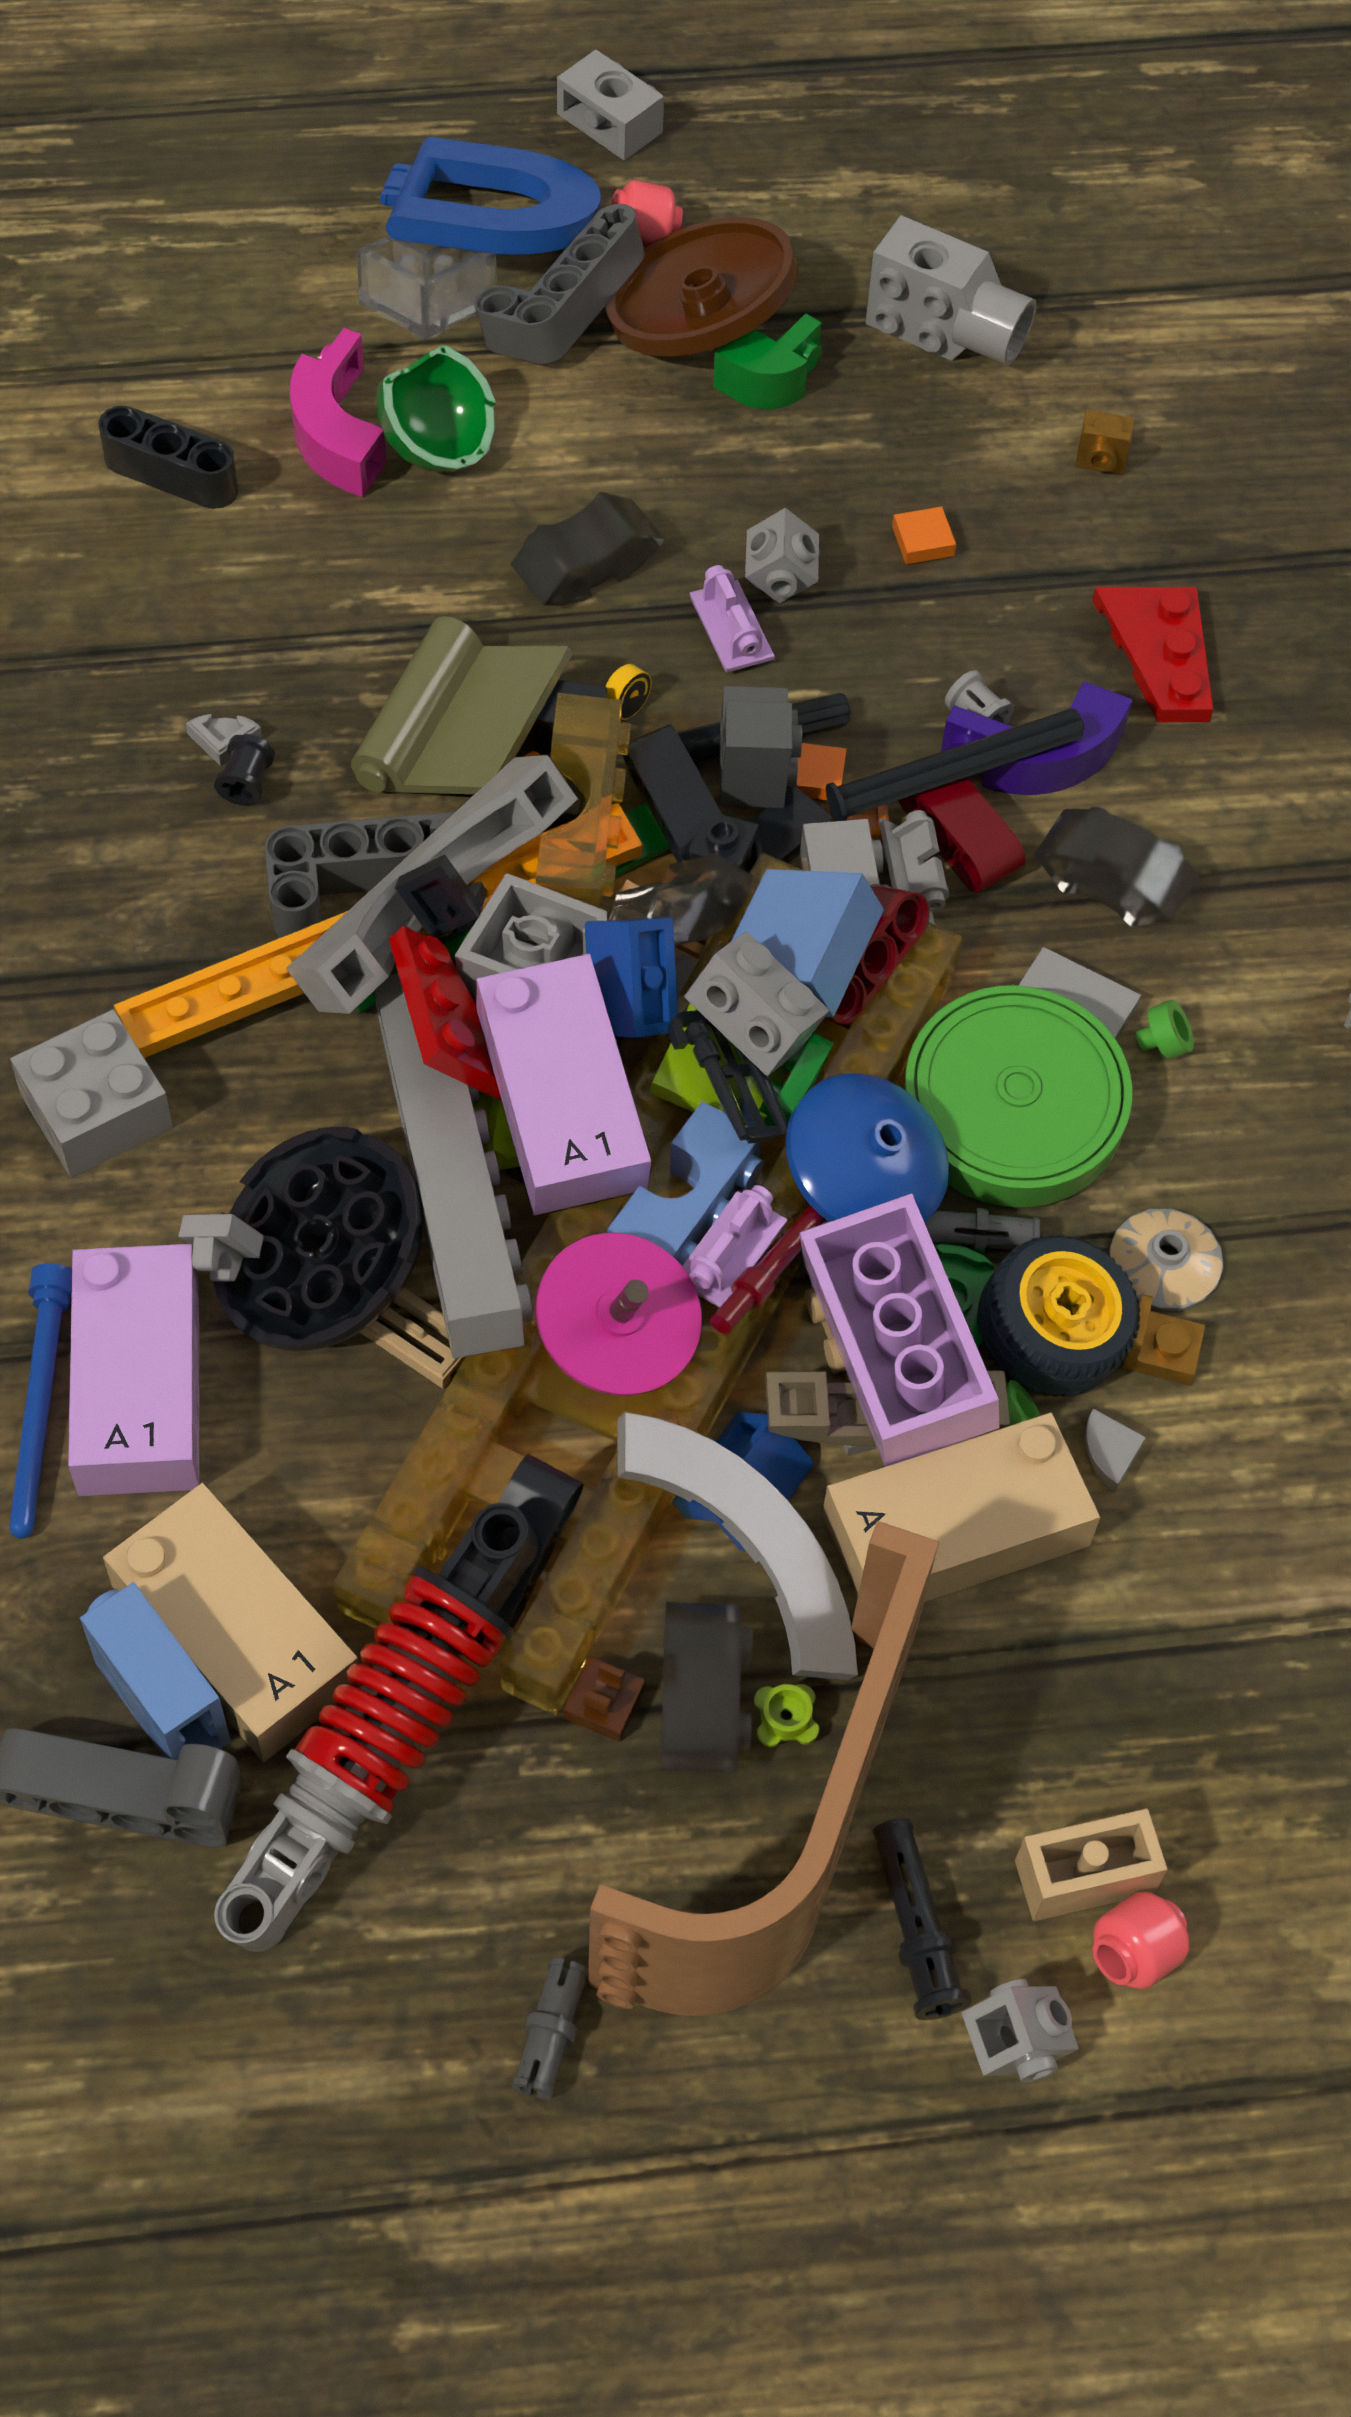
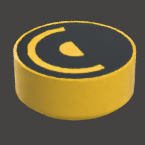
[605,664,652,720]

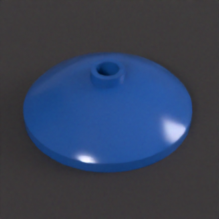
[786,1073,949,1222]

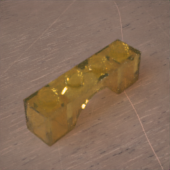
[535,693,631,908]

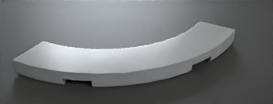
[617,1412,858,1680]

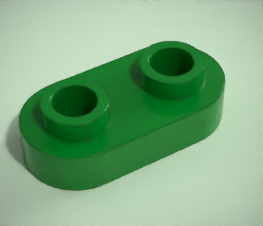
[759,1033,835,1126]

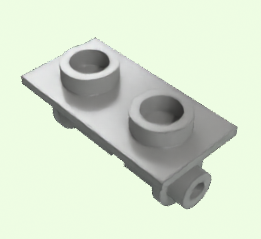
[879,810,949,927]

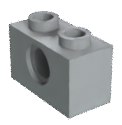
[557,49,664,161]

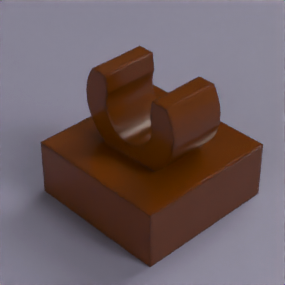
[563,1656,645,1742]

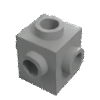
[745,508,820,603]
[961,1979,1079,2083]

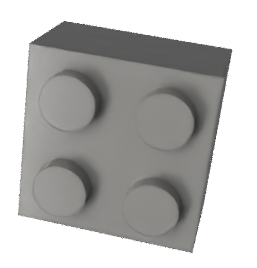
[10,1009,173,1178]

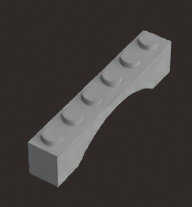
[286,755,578,1014]

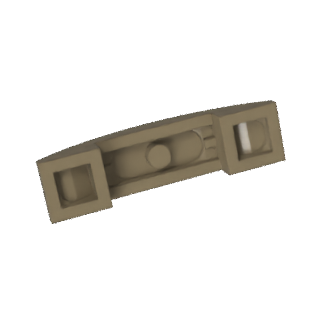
[765,1371,1010,1446]

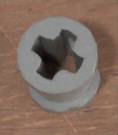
[945,670,1015,725]

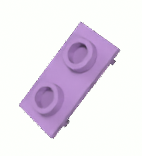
[689,565,775,673]
[682,1185,787,1307]

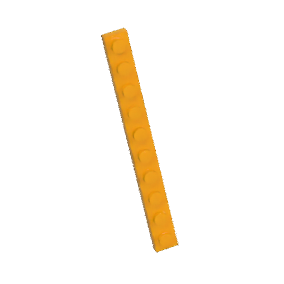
[114,803,643,1058]

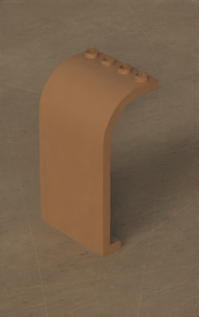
[588,1521,939,2016]

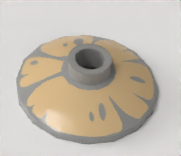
[1108,1209,1224,1311]

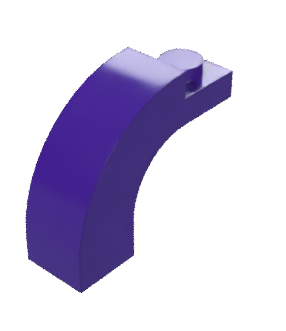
[941,681,1133,795]

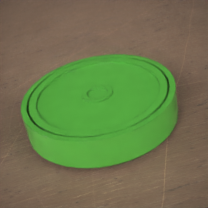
[902,985,1132,1208]

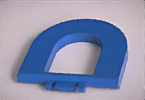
[380,137,601,254]

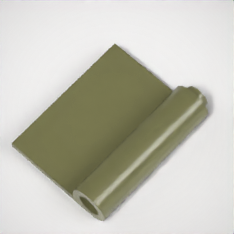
[351,616,573,794]

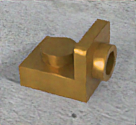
[1074,409,1135,475]
[1122,1294,1205,1386]

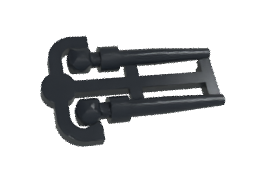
[668,1009,788,1144]

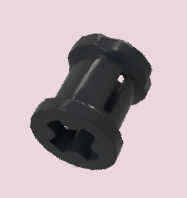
[214,734,275,806]

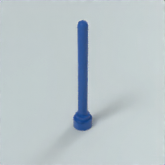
[9,1263,72,1539]

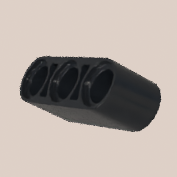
[98,406,238,509]
[620,724,722,871]
[491,1454,584,1629]

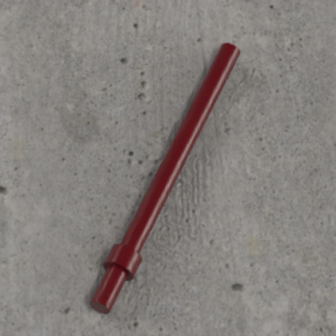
[710,1135,890,1334]

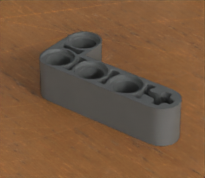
[474,204,645,364]
[265,812,455,938]
[0,1728,243,1848]

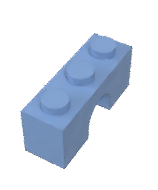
[607,1101,764,1266]

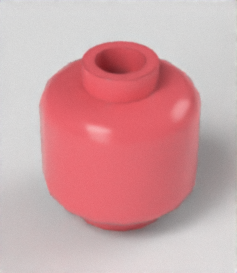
[611,180,683,248]
[1092,1891,1190,1990]

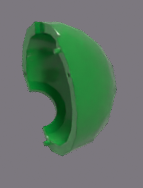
[377,345,496,472]

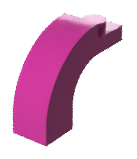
[289,328,387,498]

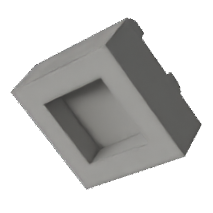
[178,1214,263,1281]

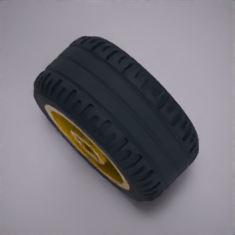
[977,1235,1140,1397]

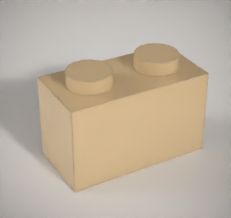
[1015,1808,1168,1922]

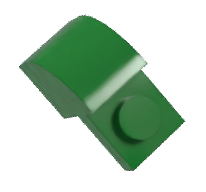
[713,314,822,409]

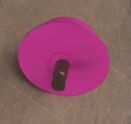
[536,1233,702,1396]

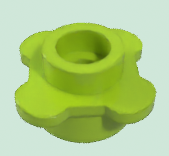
[754,1684,819,1747]

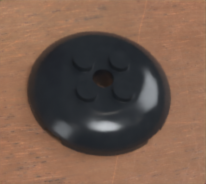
[213,1127,423,1351]

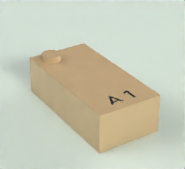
[822,1412,1100,1602]
[103,1483,358,1763]

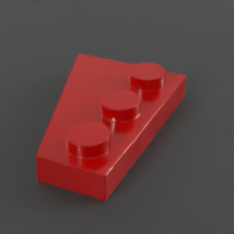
[1092,587,1213,723]
[389,926,502,1101]

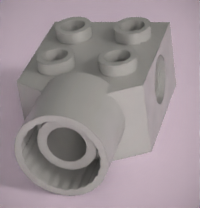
[865,215,1036,366]
[455,873,607,1001]

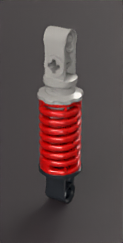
[214,1503,538,1952]

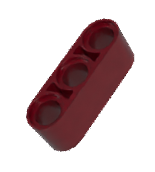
[898,777,1026,893]
[824,884,930,1025]

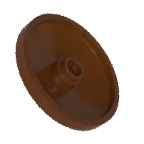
[606,217,799,357]

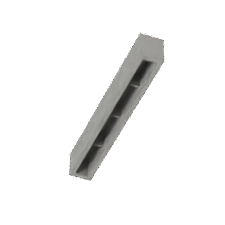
[374,974,533,1359]

